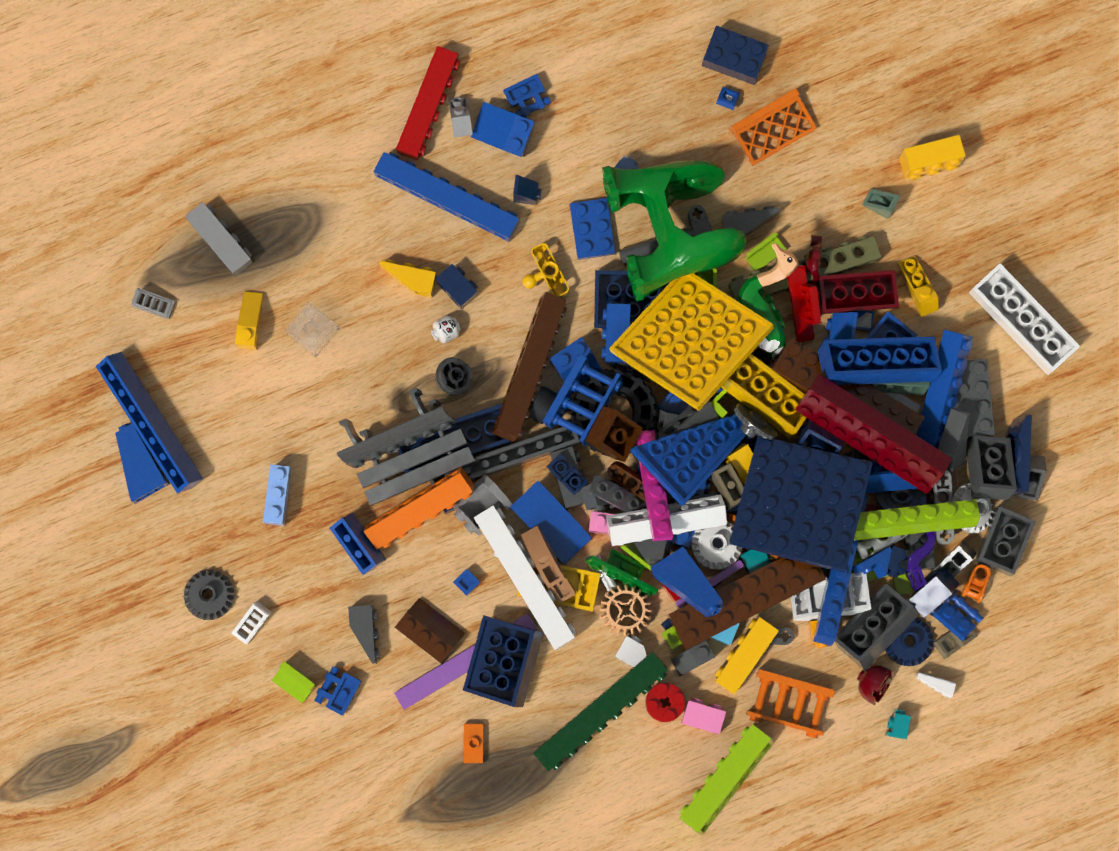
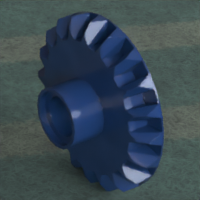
[885,618,934,666]

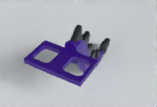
[899,531,936,591]

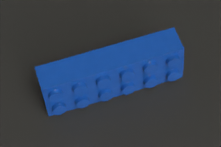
[818,337,942,385]

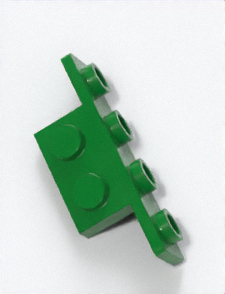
[585,549,659,596]

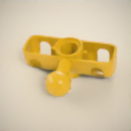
[522,243,569,298]

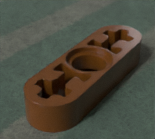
[607,461,646,502]

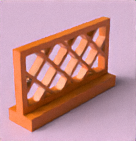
[729,88,817,166]

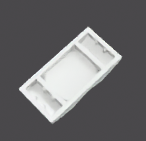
[791,572,871,621]

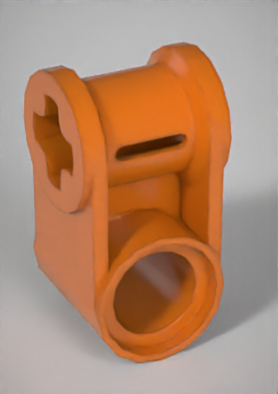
[961,564,991,603]

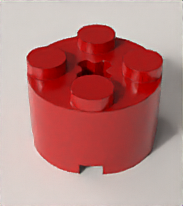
[645,683,685,723]

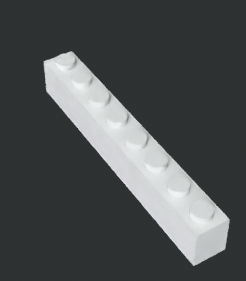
[474,505,576,651]

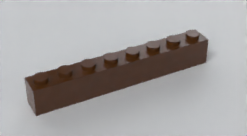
[492,292,567,442]

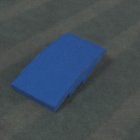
[510,481,592,565]

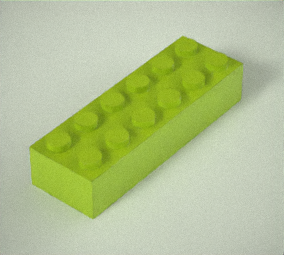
[680,724,774,836]

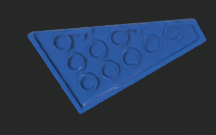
[630,414,746,506]

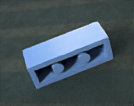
[263,464,292,526]

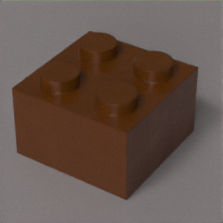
[585,406,643,462]

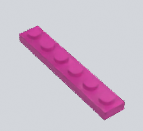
[635,430,674,541]

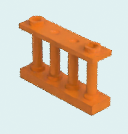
[746,669,835,739]

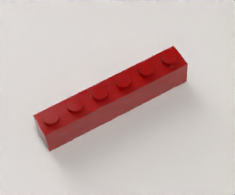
[396,46,461,161]

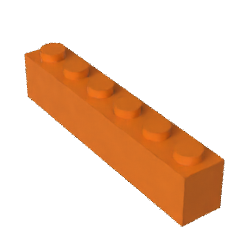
[363,467,475,550]

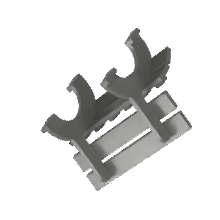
[337,388,475,506]

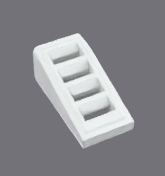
[232,601,272,645]
[915,672,956,698]

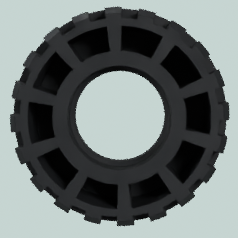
[571,368,658,456]

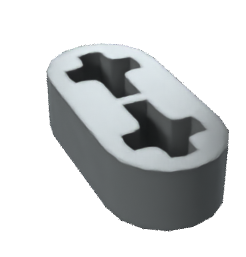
[769,627,794,645]

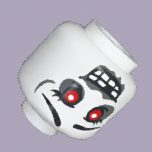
[431,316,461,344]

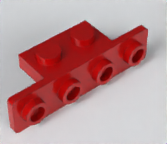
[787,265,822,343]

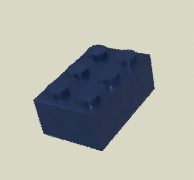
[702,26,769,85]

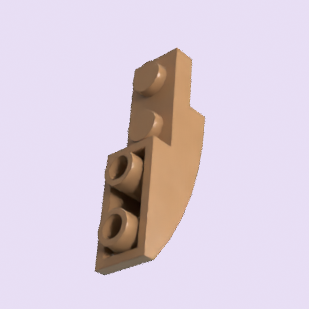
[521,525,577,604]

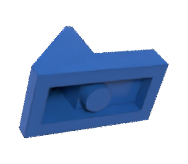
[852,547,892,579]

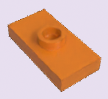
[464,724,483,763]

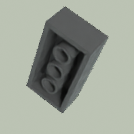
[955,359,995,440]
[835,584,919,671]

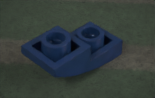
[546,453,588,495]

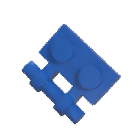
[503,74,551,117]
[933,594,984,641]
[314,666,362,716]

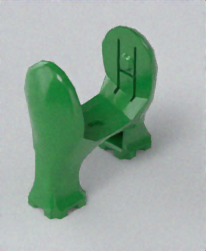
[602,160,747,301]

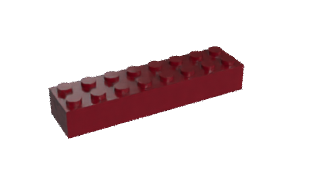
[795,374,952,494]

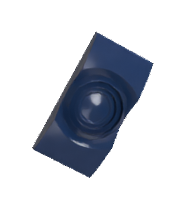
[1005,415,1032,496]

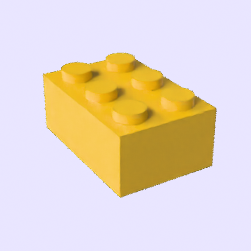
[899,135,966,180]

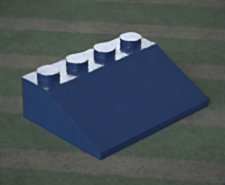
[594,270,670,328]
[463,615,544,707]

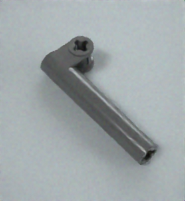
[619,205,713,265]

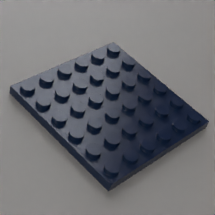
[729,436,873,573]

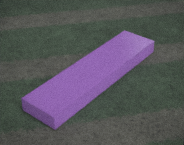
[675,560,744,609]

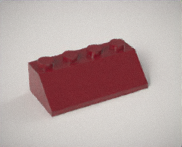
[817,270,899,314]

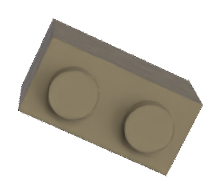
[710,463,744,510]

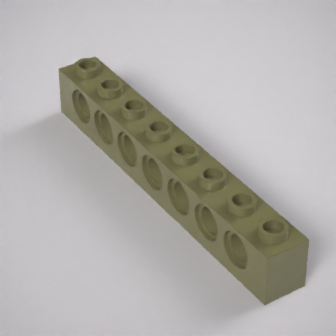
[729,235,882,300]

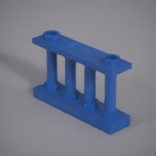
[543,354,623,446]

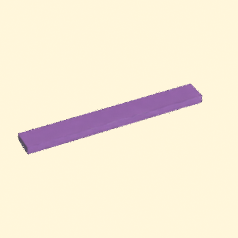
[394,613,538,710]

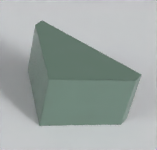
[862,189,900,219]

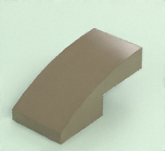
[933,630,978,659]

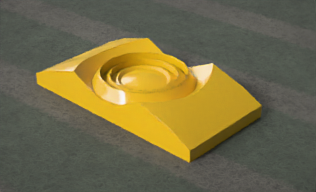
[517,558,601,612]

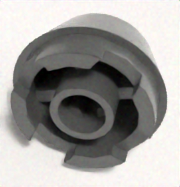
[435,357,473,395]

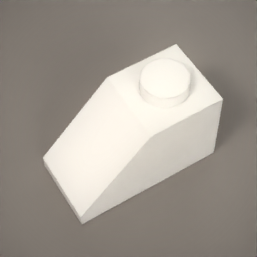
[615,635,647,667]

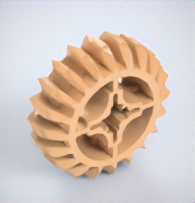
[600,585,652,637]

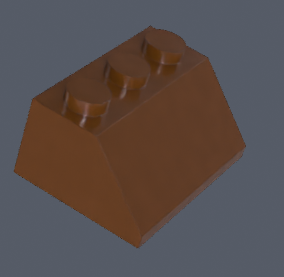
[394,598,465,664]

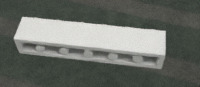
[606,494,727,546]

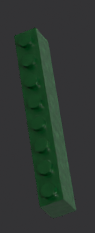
[533,651,668,771]

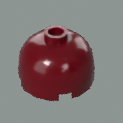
[857,665,894,705]

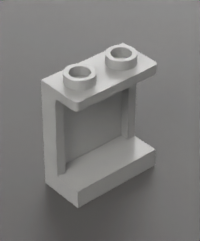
[453,474,512,536]

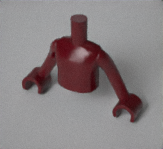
[805,235,822,286]

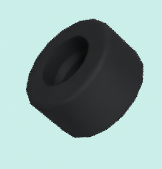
[529,386,558,424]

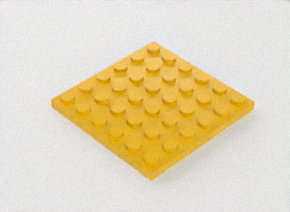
[609,273,774,411]

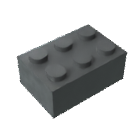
[966,435,1017,500]
[974,506,1036,576]

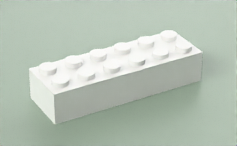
[969,263,1080,375]

